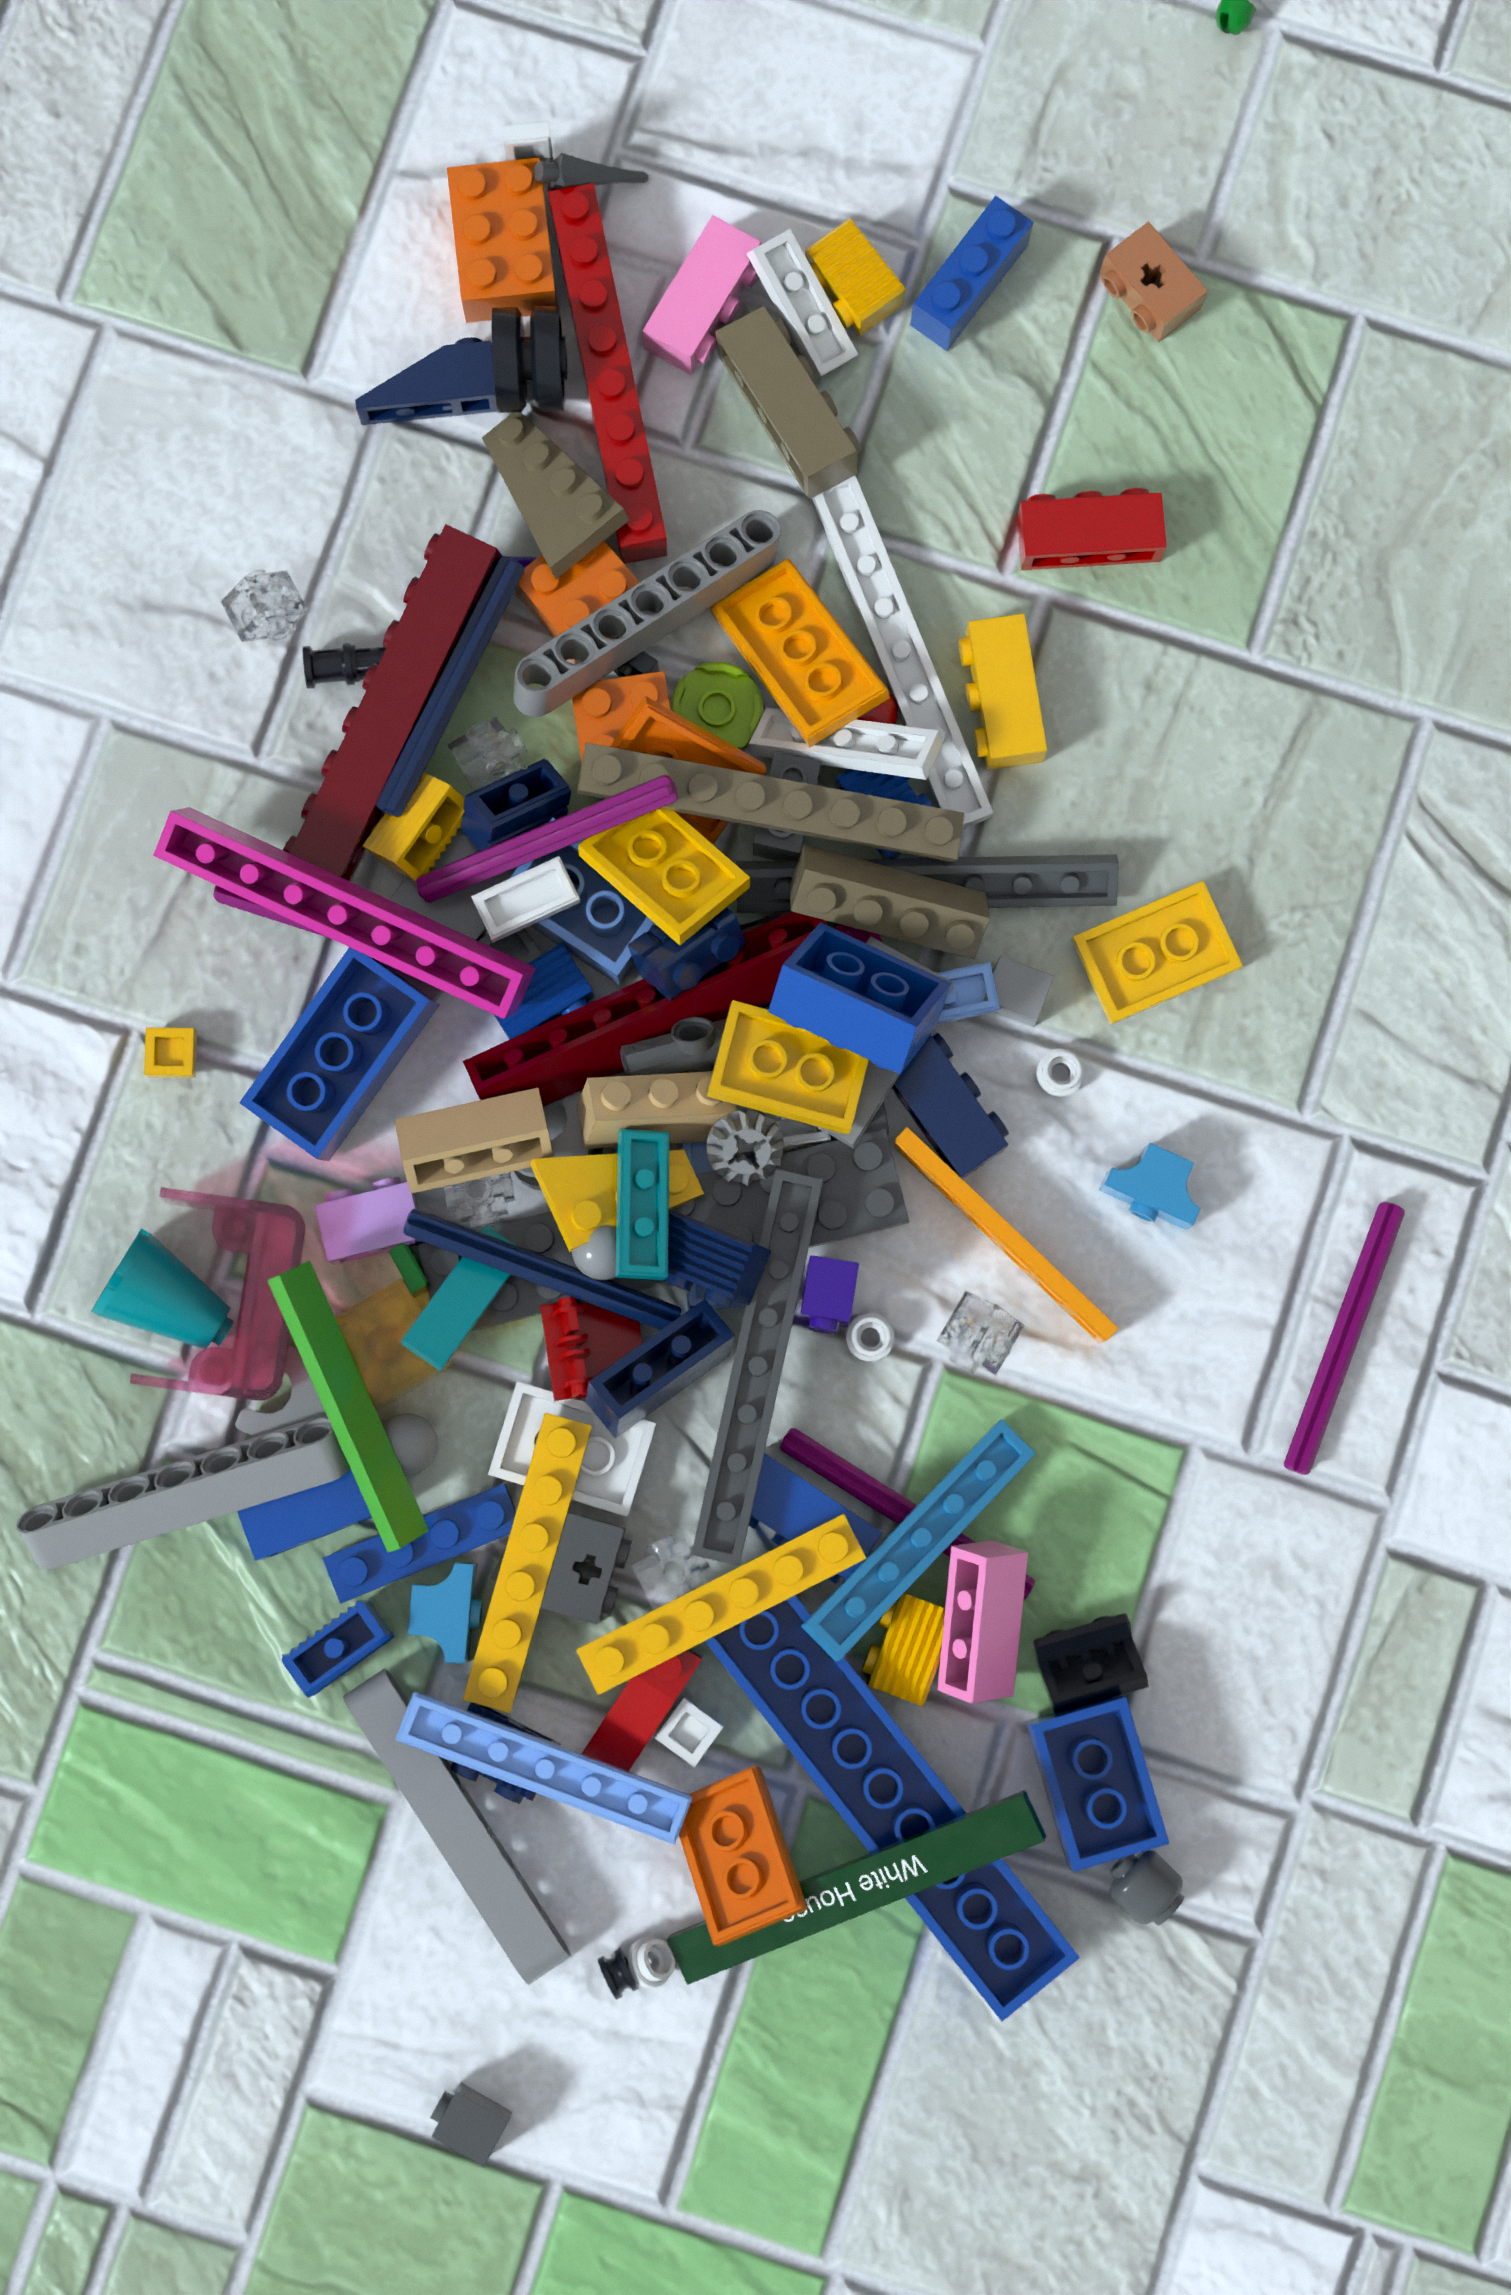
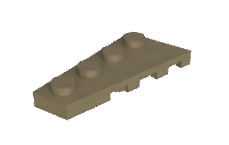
[482,412,629,579]

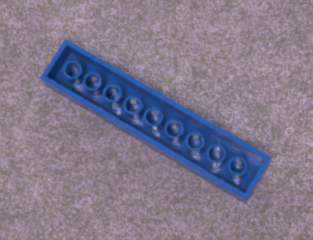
[705,1595,1080,2022]

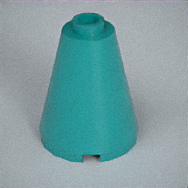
[91,1228,234,1350]

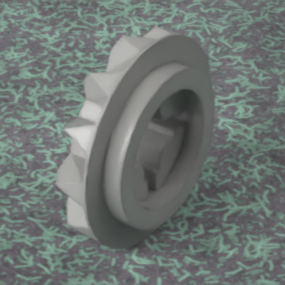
[706,1109,785,1186]

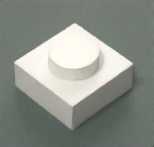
[655,1697,724,1767]

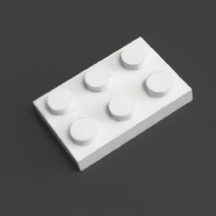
[488,1381,657,1517]

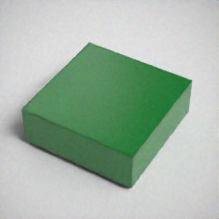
[388,1243,430,1297]

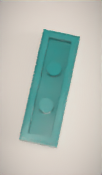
[616,1129,669,1280]
[401,1225,517,1371]

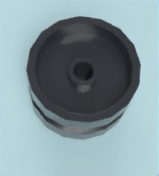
[492,306,568,413]

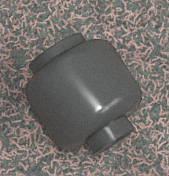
[1109,1850,1184,1926]

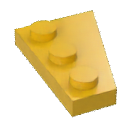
[530,1150,704,1252]

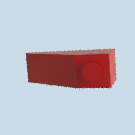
[582,1649,702,1771]

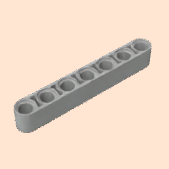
[513,510,781,717]
[16,1417,350,1570]
[343,1668,571,1985]

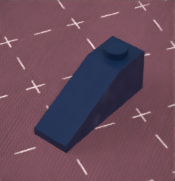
[355,337,498,425]

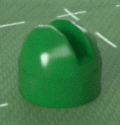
[1215,0,1256,35]

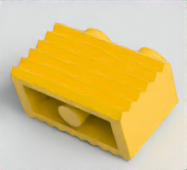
[805,218,906,336]
[362,772,465,882]
[861,1593,945,1707]

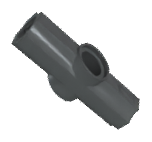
[620,1017,727,1076]

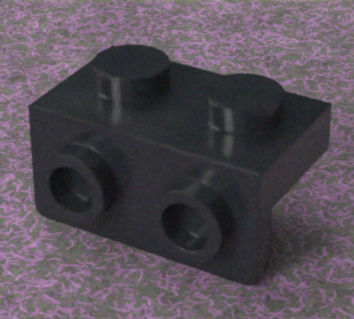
[1033,1613,1149,1714]

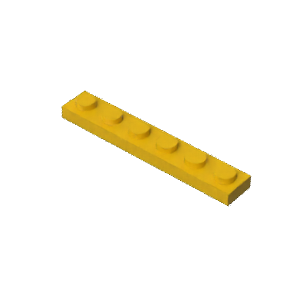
[463,1413,593,1713]
[576,1514,867,1695]

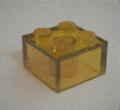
[335,1278,456,1412]

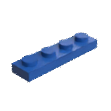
[322,1484,516,1604]

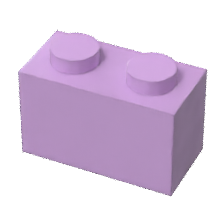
[314,1177,425,1265]

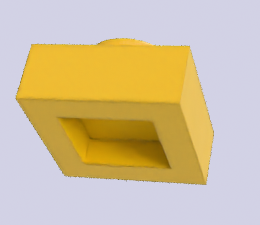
[144,1027,197,1078]

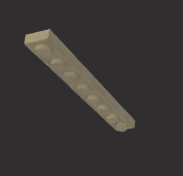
[577,743,965,862]

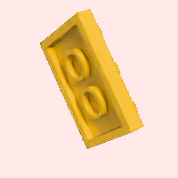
[578,809,750,945]
[1071,881,1243,1026]
[707,1000,869,1135]

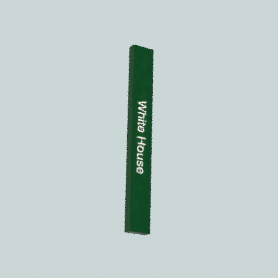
[667,1790,1047,1985]

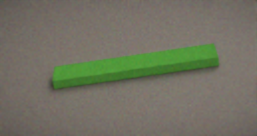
[267,1261,429,1553]

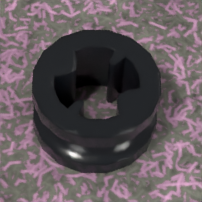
[597,1947,639,2000]

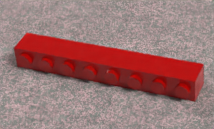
[548,183,668,564]

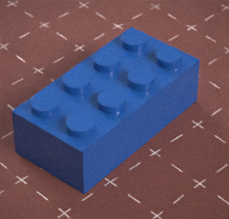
[239,947,440,1161]

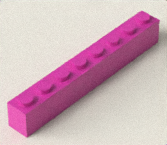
[153,807,536,1019]

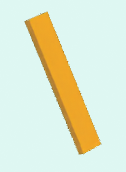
[893,1127,1119,1343]

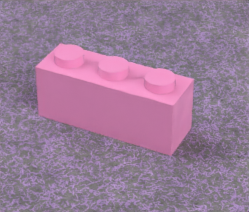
[642,215,761,375]
[937,1540,1028,1704]

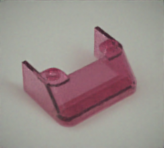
[130,1187,306,1401]

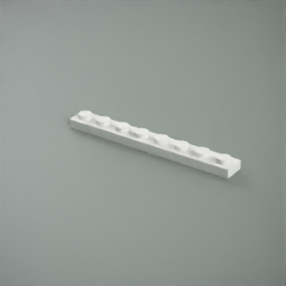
[812,475,994,829]

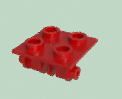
[540,1297,643,1401]

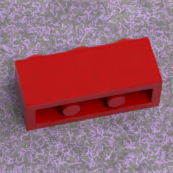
[1017,488,1167,571]

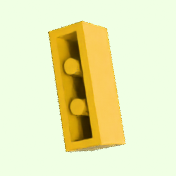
[958,613,1047,770]

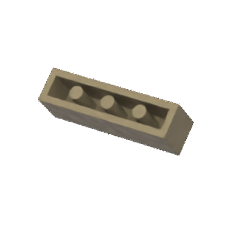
[715,306,861,499]
[789,844,990,960]

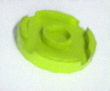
[670,662,763,750]

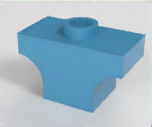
[1099,1143,1201,1230]
[408,1562,483,1664]

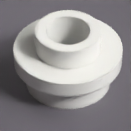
[1036,1048,1085,1097]
[846,1313,894,1362]
[628,1937,675,1988]

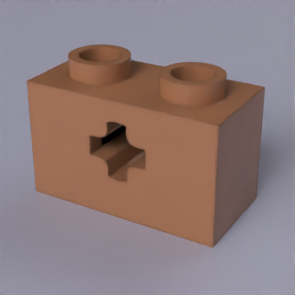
[1100,221,1208,343]

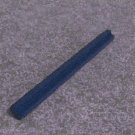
[376,556,524,818]
[403,1208,682,1330]

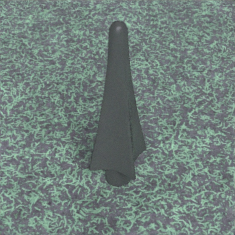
[534,153,649,191]

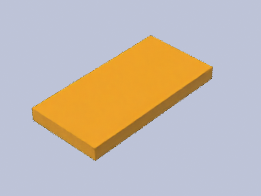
[710,558,890,748]

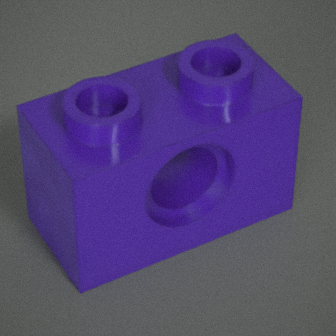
[799,1255,859,1334]

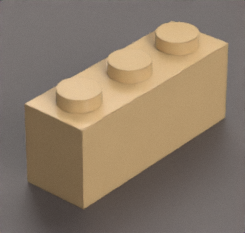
[577,1071,737,1149]
[394,1088,554,1194]

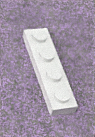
[749,707,943,780]

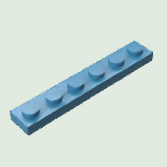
[801,1419,1036,1662]

